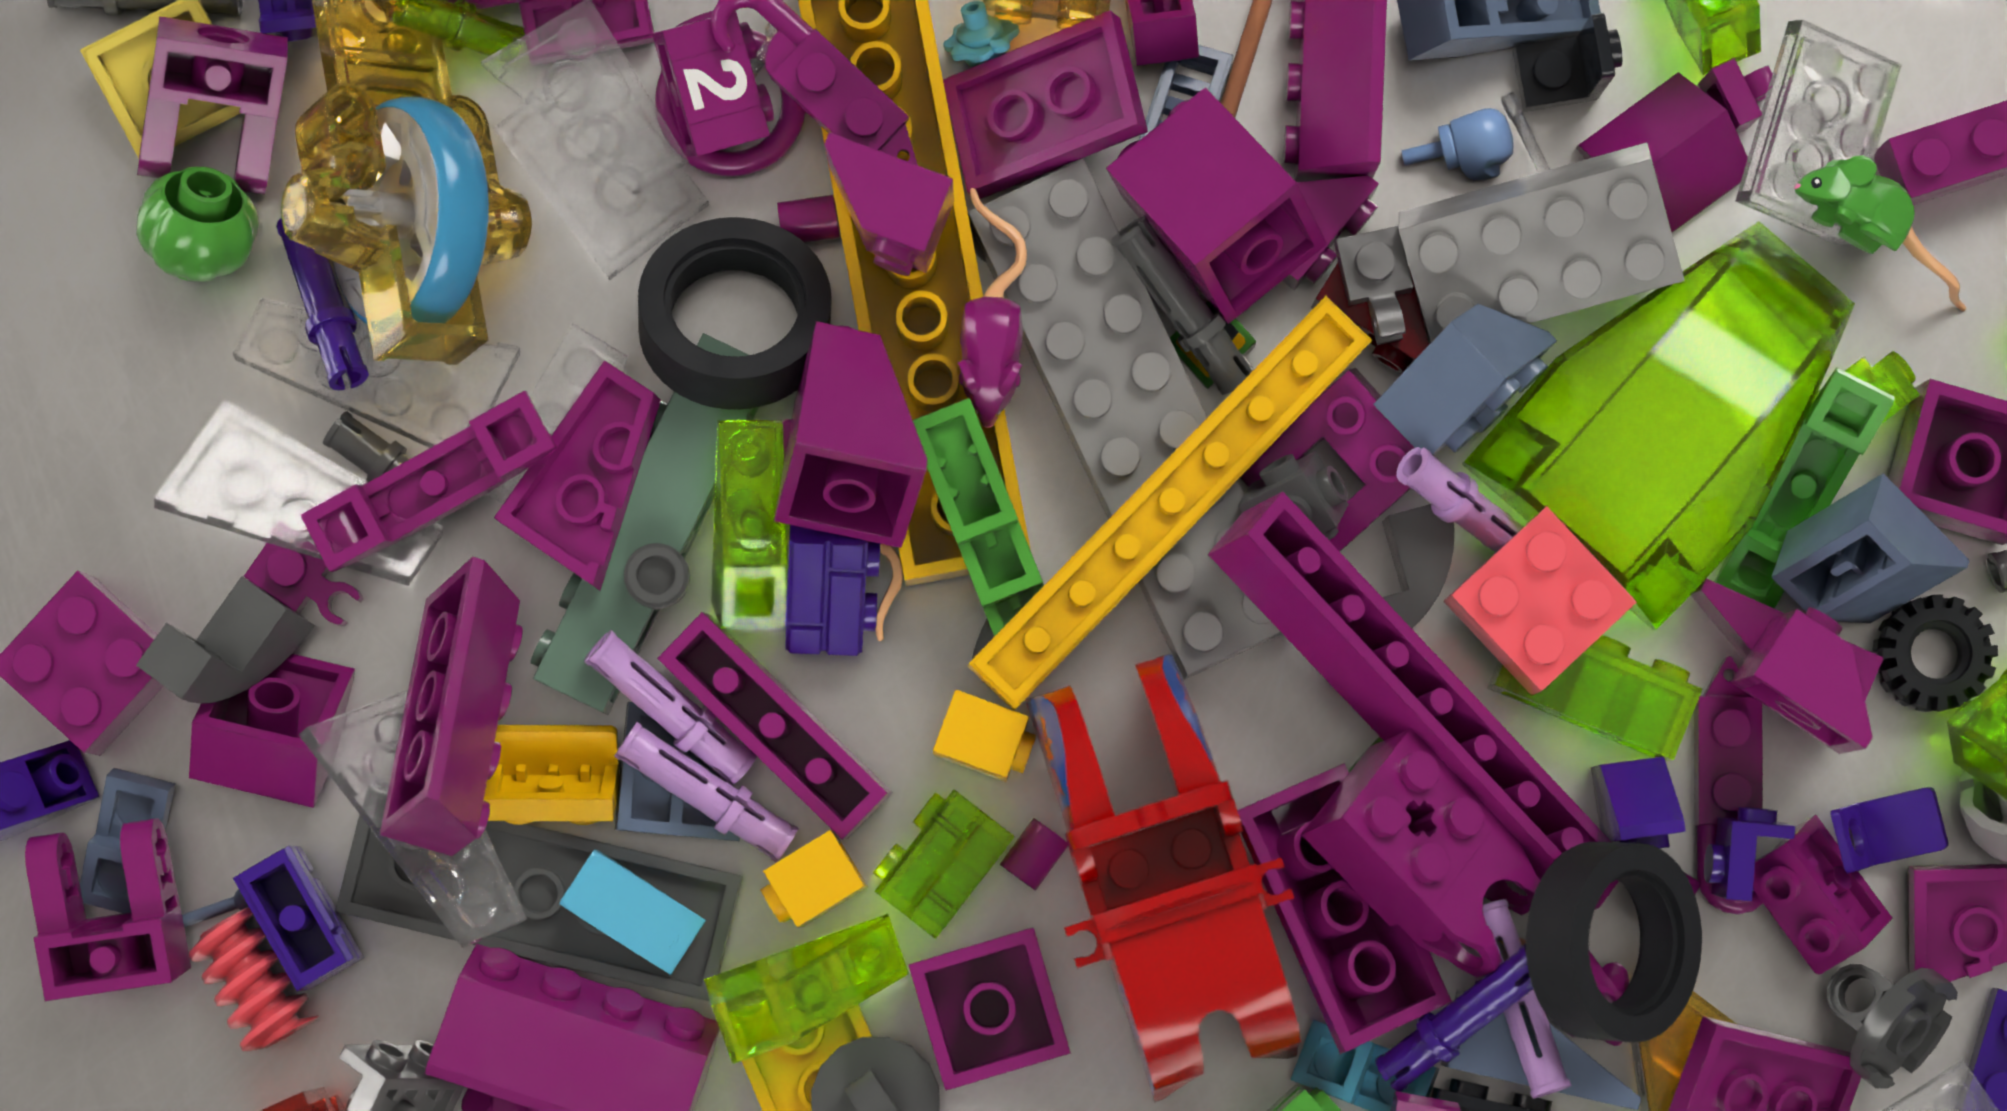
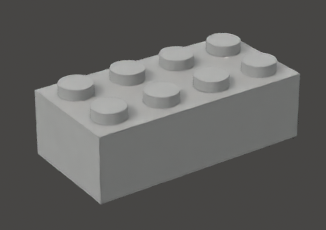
[1398,142,1685,343]

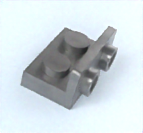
[339,1040,464,1111]

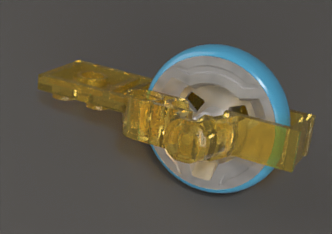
[281,0,532,365]

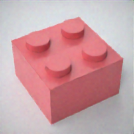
[1443,507,1637,696]

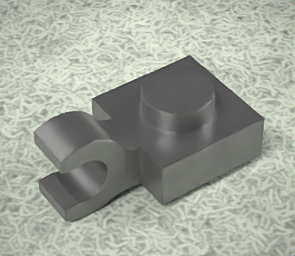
[1334,226,1413,345]

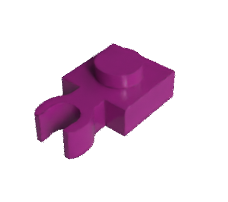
[244,524,364,626]

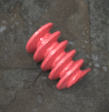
[189,907,319,1052]

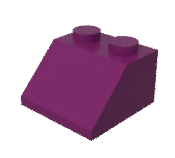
[824,132,954,276]
[1731,607,1873,754]
[189,654,355,808]

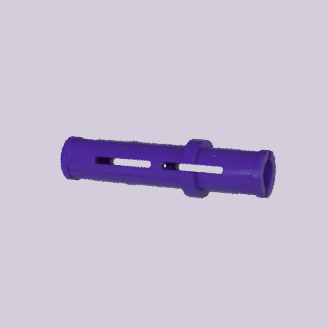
[276,210,369,391]
[1375,944,1533,1092]

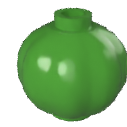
[136,166,259,282]

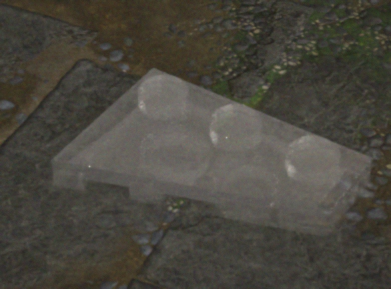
[480,0,689,195]

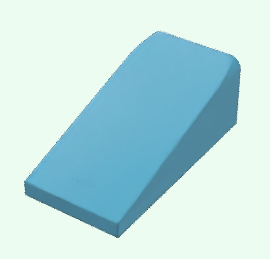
[559,849,706,975]

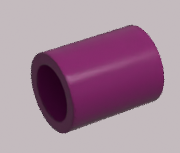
[777,194,840,243]
[999,818,1068,891]

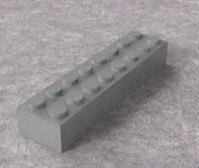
[968,158,1282,680]

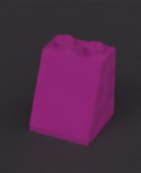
[1106,87,1327,324]
[774,321,928,548]

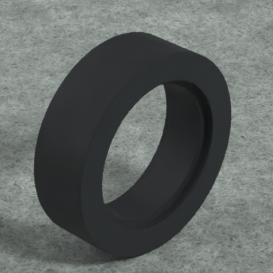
[638,217,831,410]
[1526,842,1702,1043]

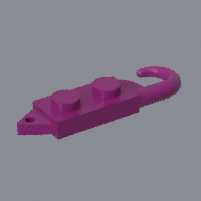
[711,0,918,165]
[1694,656,1763,915]

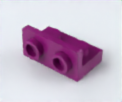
[1753,814,1893,974]

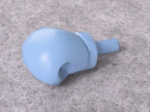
[1401,108,1514,181]

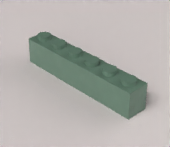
[530,333,759,715]

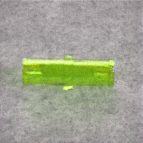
[393,0,525,65]

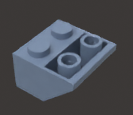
[1373,304,1557,455]
[1771,473,1970,623]

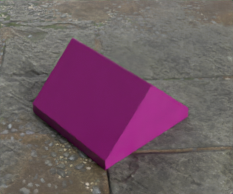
[1576,72,1754,233]

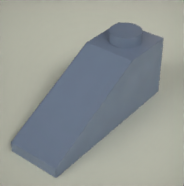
[1397,0,1601,60]
[1441,980,1641,1111]

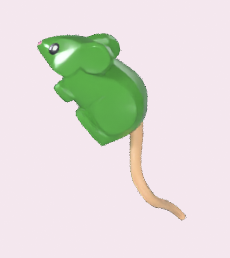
[1794,155,1966,311]

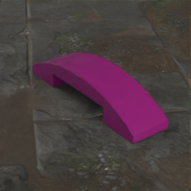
[300,390,557,572]

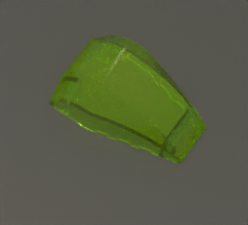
[1462,221,1855,631]

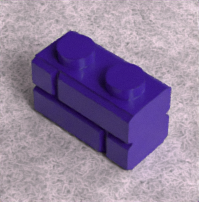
[785,525,880,656]
[233,845,364,991]

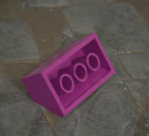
[1283,0,1387,182]
[380,556,523,856]
[1237,763,1452,1054]
[425,943,722,1111]

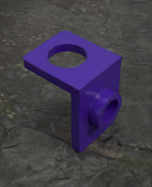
[1831,787,1949,873]

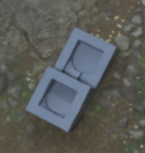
[80,768,176,913]

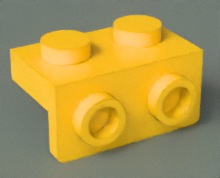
[483,725,620,825]

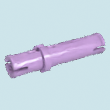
[1397,447,1524,553]
[584,630,757,785]
[614,722,799,863]
[1482,899,1571,1099]

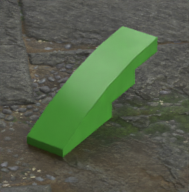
[913,398,1044,637]

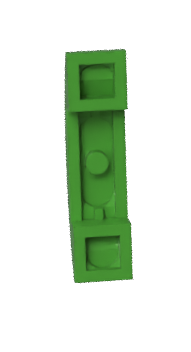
[1714,367,1895,609]

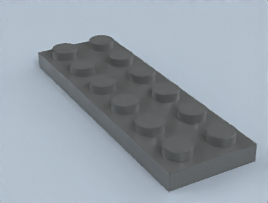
[335,786,743,1002]

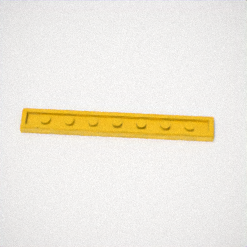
[967,296,1372,711]

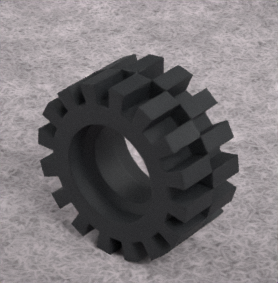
[1872,594,1998,712]

